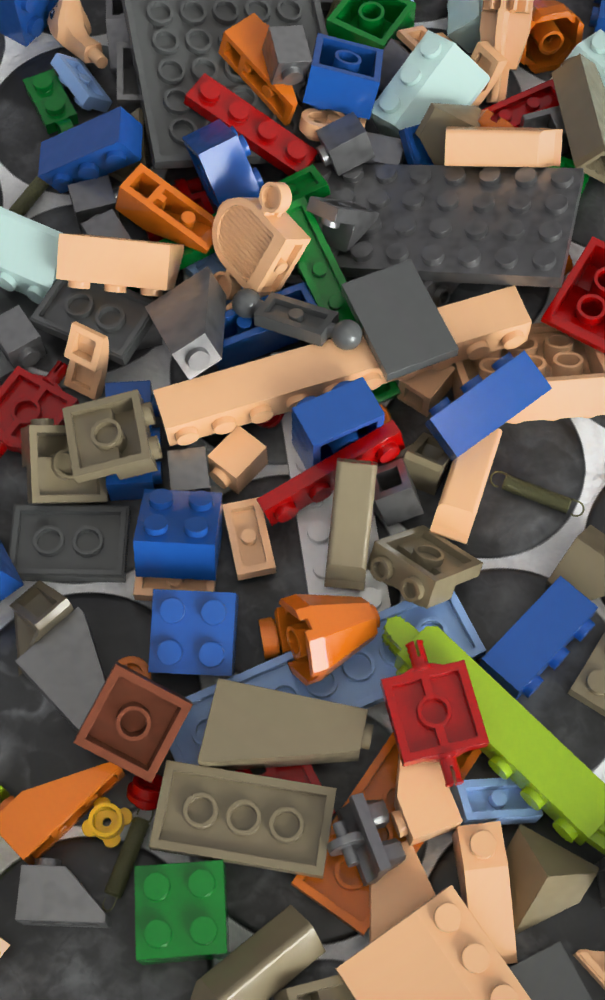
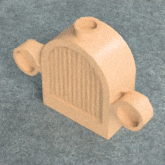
[212,182,311,300]

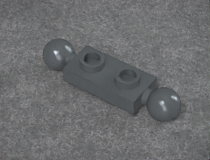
[232,288,362,350]

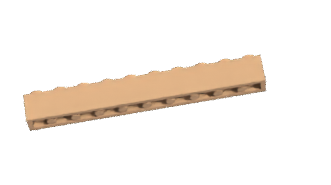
[153,286,532,447]

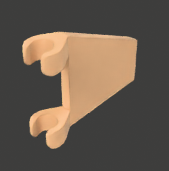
[369,840,436,944]

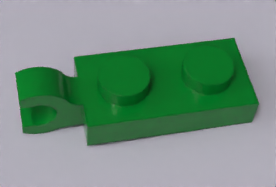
[23,69,79,134]

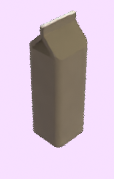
[324,458,378,591]
[190,904,326,1000]

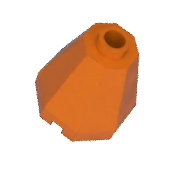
[520,0,584,74]
[274,594,380,686]

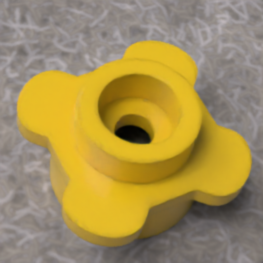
[82,797,133,848]

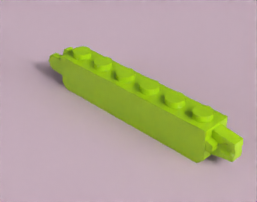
[381,615,605,855]

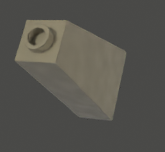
[551,54,605,184]
[197,678,374,770]

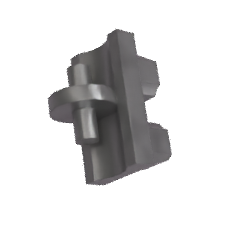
[327,793,406,886]

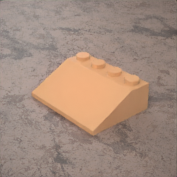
[452,323,605,424]
[335,885,531,1000]

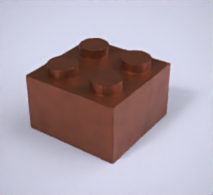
[73,662,193,783]

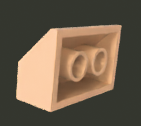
[56,233,184,297]

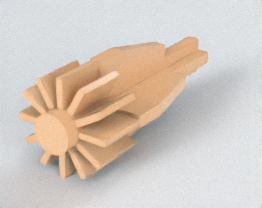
[479,0,534,104]

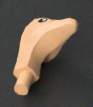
[47,0,108,69]

